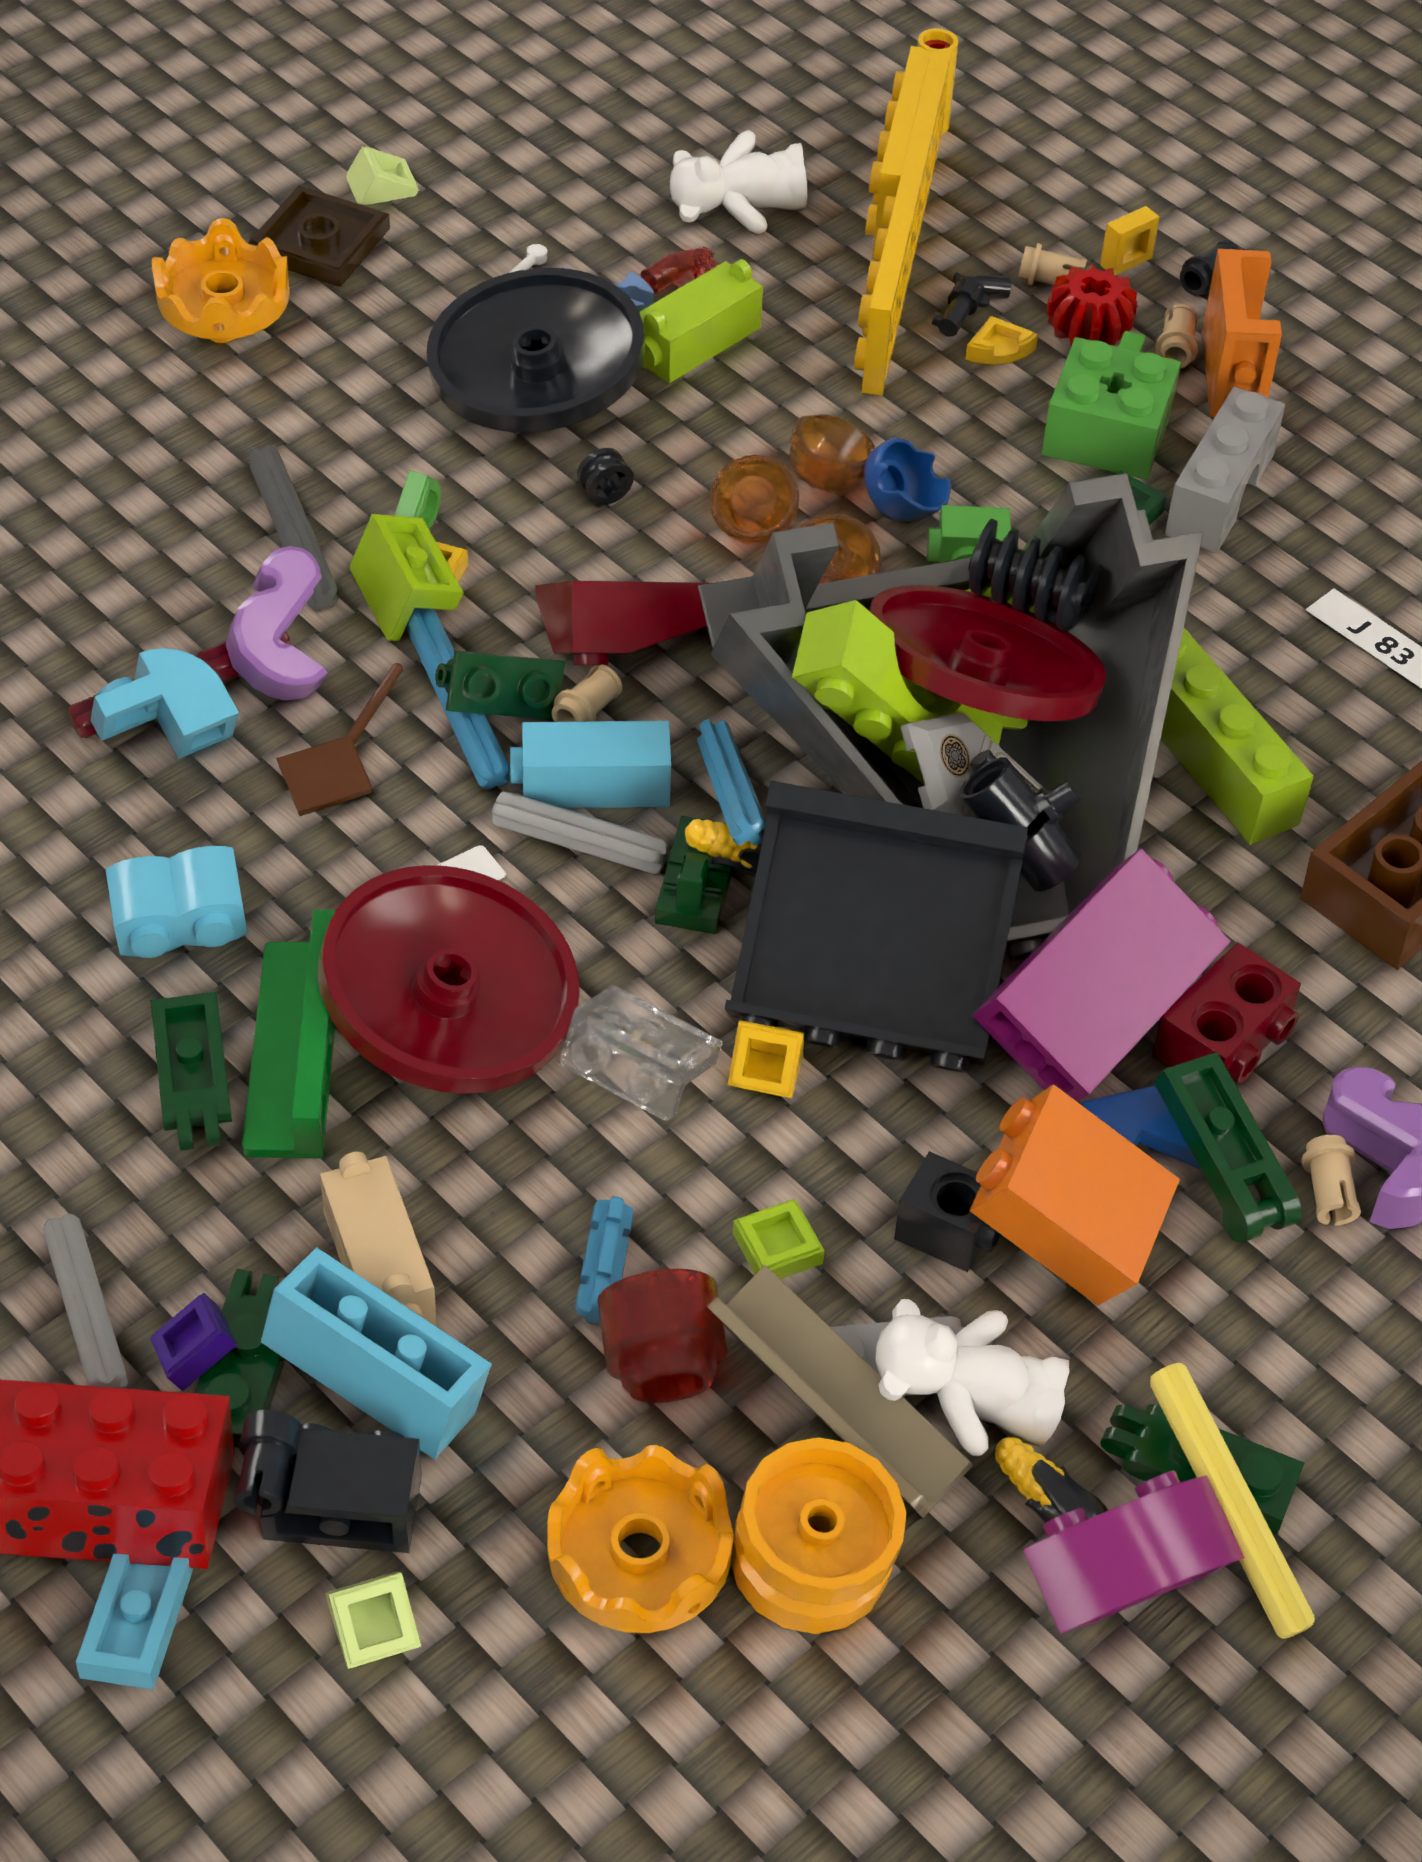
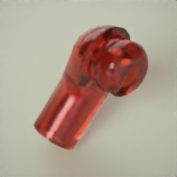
[640,246,720,294]

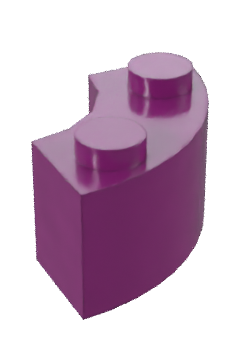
[1023,1470,1244,1634]

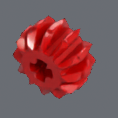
[1046,264,1138,346]

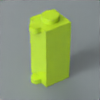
[639,259,763,384]

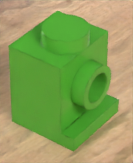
[927,505,1011,563]

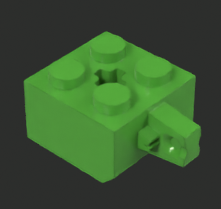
[1041,331,1181,480]

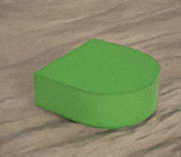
[394,470,441,529]

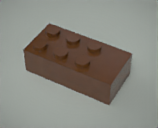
[1300,760,1422,970]

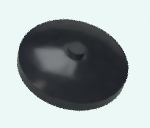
[426,268,646,432]

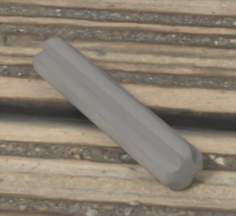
[492,791,669,875]
[43,1213,128,1388]

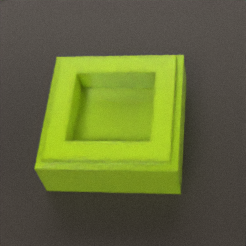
[733,1199,825,1279]

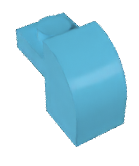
[90,648,239,759]

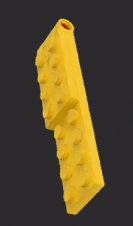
[854,28,958,396]

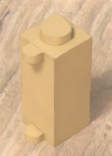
[320,1152,437,1326]

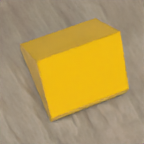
[727,1020,804,1098]

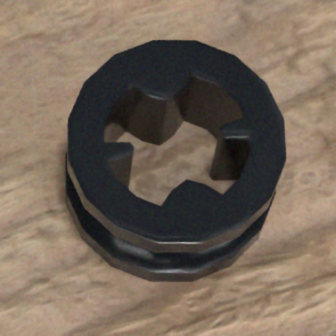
[577,448,634,505]

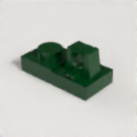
[655,816,734,934]

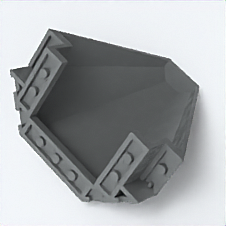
[698,473,1203,961]

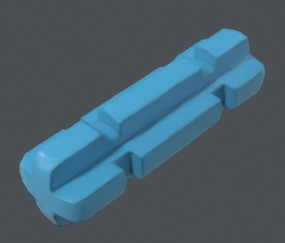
[575,1196,633,1325]

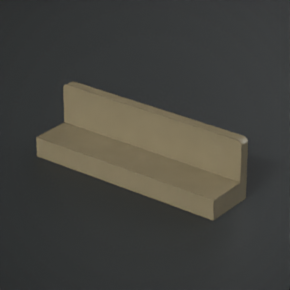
[707,1265,973,1518]

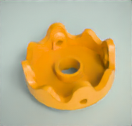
[152,218,290,343]
[547,1445,734,1634]

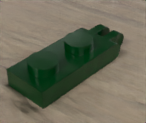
[150,992,232,1151]
[1100,1404,1305,1535]

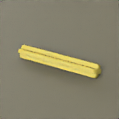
[1150,1362,1314,1639]

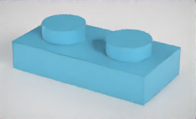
[76,1554,194,1690]

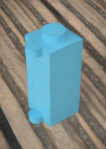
[510,721,671,808]

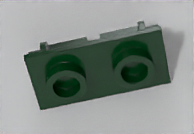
[435,650,565,720]

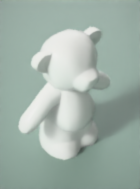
[670,130,807,234]
[875,1299,1069,1456]

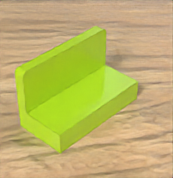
[350,514,464,641]

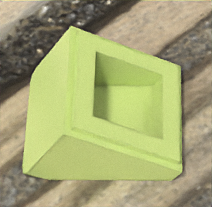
[346,146,419,205]
[325,1572,421,1669]

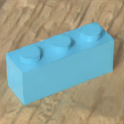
[261,1247,492,1460]

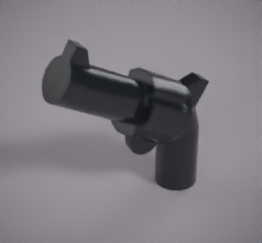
[932,272,1011,337]

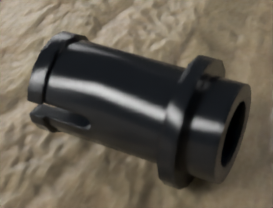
[1180,240,1240,296]

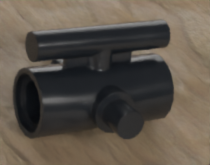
[959,750,1082,892]

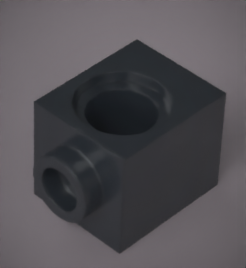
[894,1151,1001,1272]

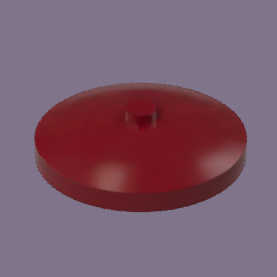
[869,585,1106,721]
[318,865,580,1094]

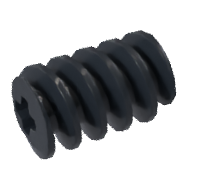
[968,518,1102,632]

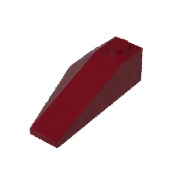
[535,580,709,666]

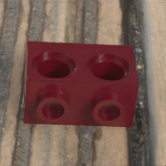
[1152,942,1301,1083]

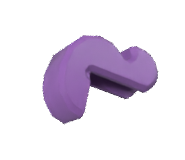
[226,546,328,701]
[1323,1067,1422,1229]

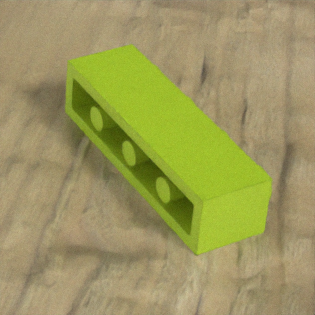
[1161,628,1314,845]

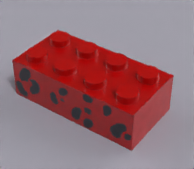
[0,1379,234,1569]

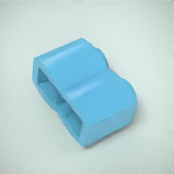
[106,846,248,958]

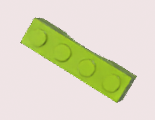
[792,600,1003,785]

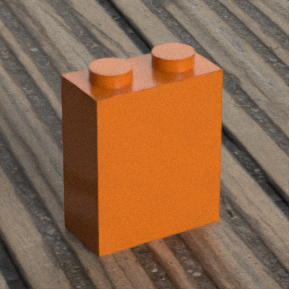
[970,1084,1180,1306]

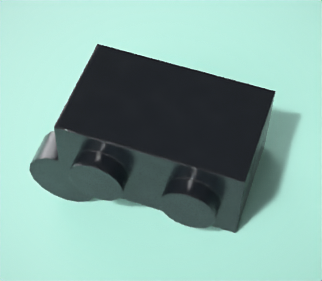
[233,1410,422,1553]

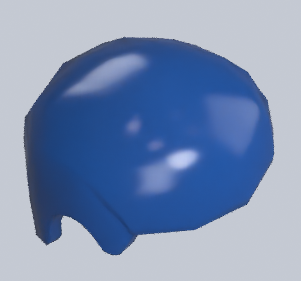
[864,438,952,523]

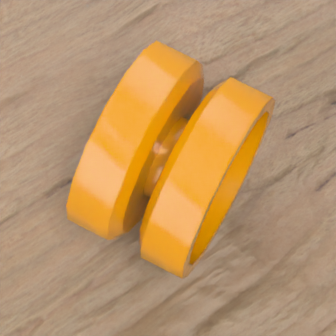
[731,1437,906,1634]

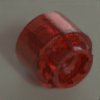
[597,1269,728,1403]

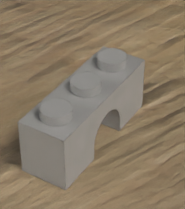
[1165,387,1286,553]

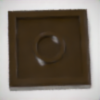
[248,185,390,287]

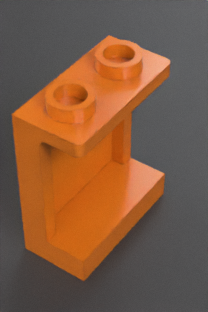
[1201,249,1282,417]

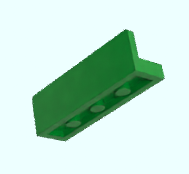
[242,910,336,1159]

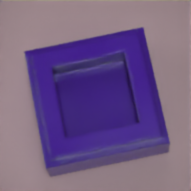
[150,1293,237,1391]

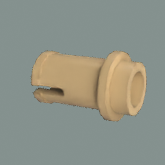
[1018,243,1087,285]
[1155,304,1198,368]
[552,665,623,722]
[1301,1135,1361,1225]

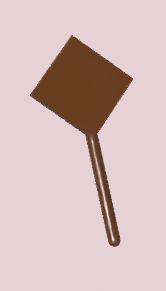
[276,663,403,816]

